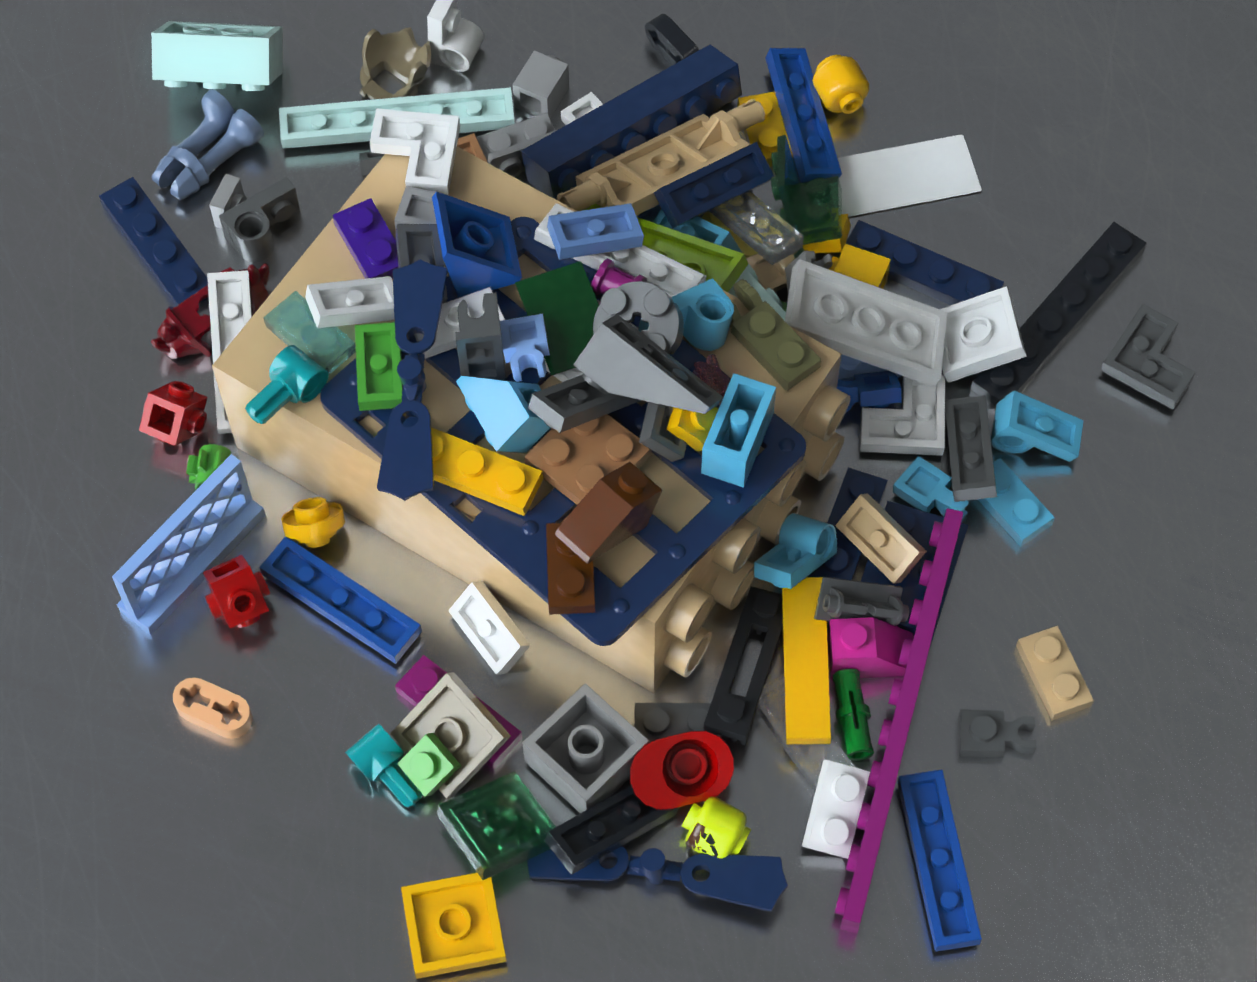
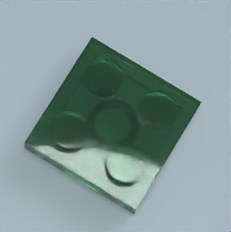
[437,771,556,880]

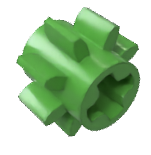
[186,444,237,490]

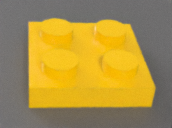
[401,870,507,979]

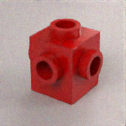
[139,381,208,446]
[203,555,270,629]

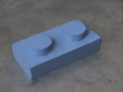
[547,203,644,260]

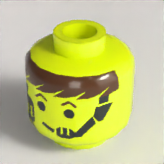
[681,797,751,859]

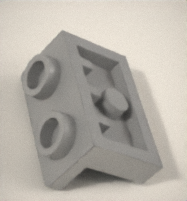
[476,113,557,177]

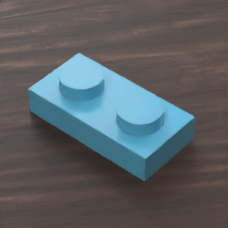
[977,458,1055,547]

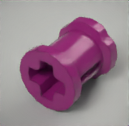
[591,258,647,296]

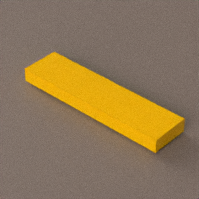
[782,577,831,744]

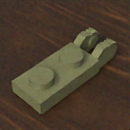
[730,279,821,391]

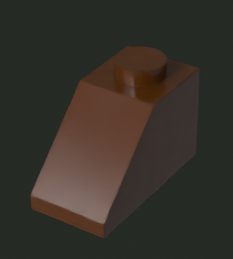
[555,461,662,564]

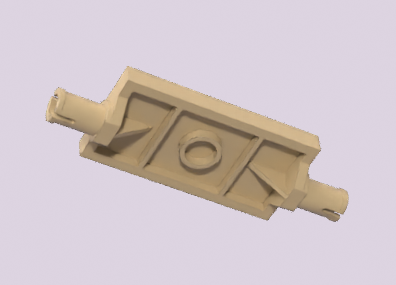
[557,99,765,216]

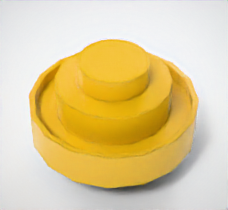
[281,497,345,548]

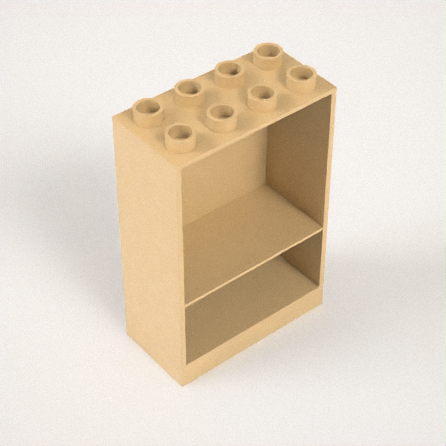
[212,147,850,693]

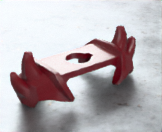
[151,263,270,359]

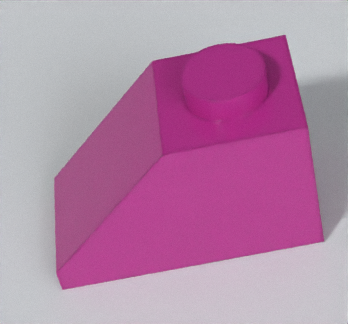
[827,617,913,679]

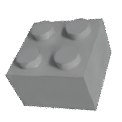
[522,683,649,813]

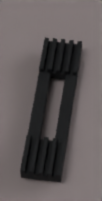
[703,586,783,745]

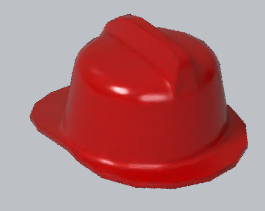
[630,731,734,810]

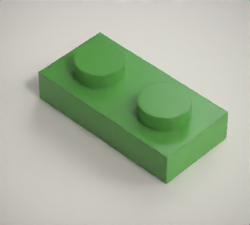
[355,322,403,411]

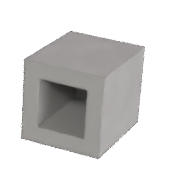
[512,51,569,118]

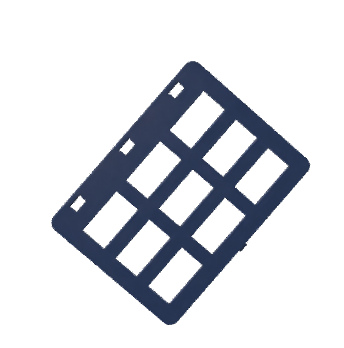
[320,217,806,646]

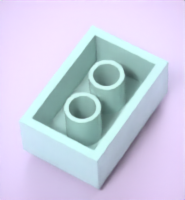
[151,21,283,91]

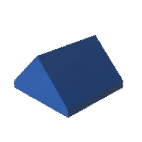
[432,191,522,298]

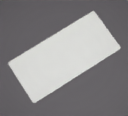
[827,135,982,217]

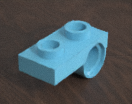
[754,513,837,589]

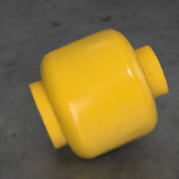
[812,55,870,114]

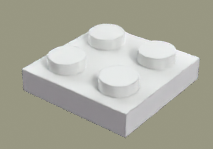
[940,286,1027,383]

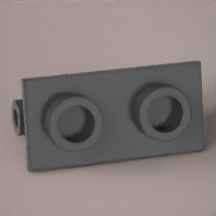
[814,576,909,626]

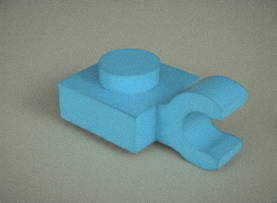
[893,456,969,522]

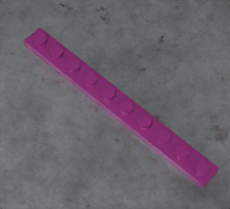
[835,508,964,934]

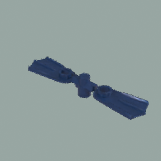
[377,260,448,501]
[524,825,788,912]

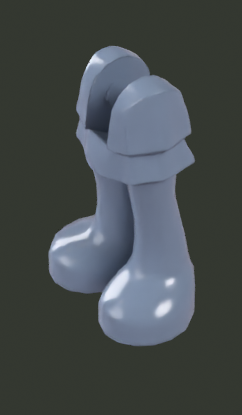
[152,89,264,200]

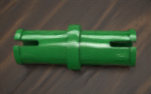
[832,669,874,761]

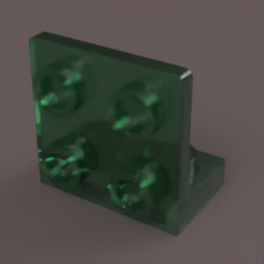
[771,135,842,246]

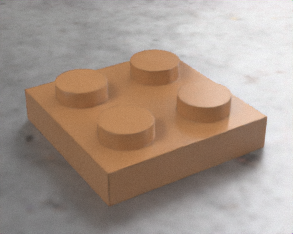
[524,414,652,505]

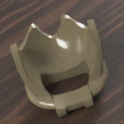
[360,27,431,100]

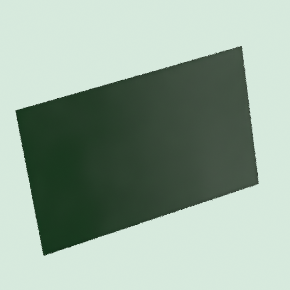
[515,261,599,376]

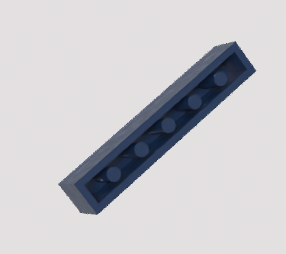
[521,44,742,200]

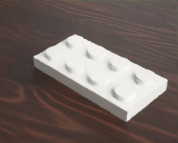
[785,259,947,387]

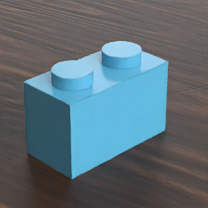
[701,373,776,488]

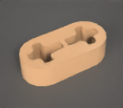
[173,677,253,739]

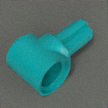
[245,345,329,424]
[345,723,423,808]

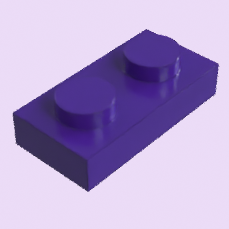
[333,198,398,279]

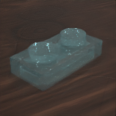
[263,291,356,375]

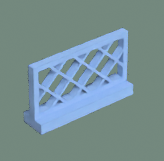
[112,454,266,635]

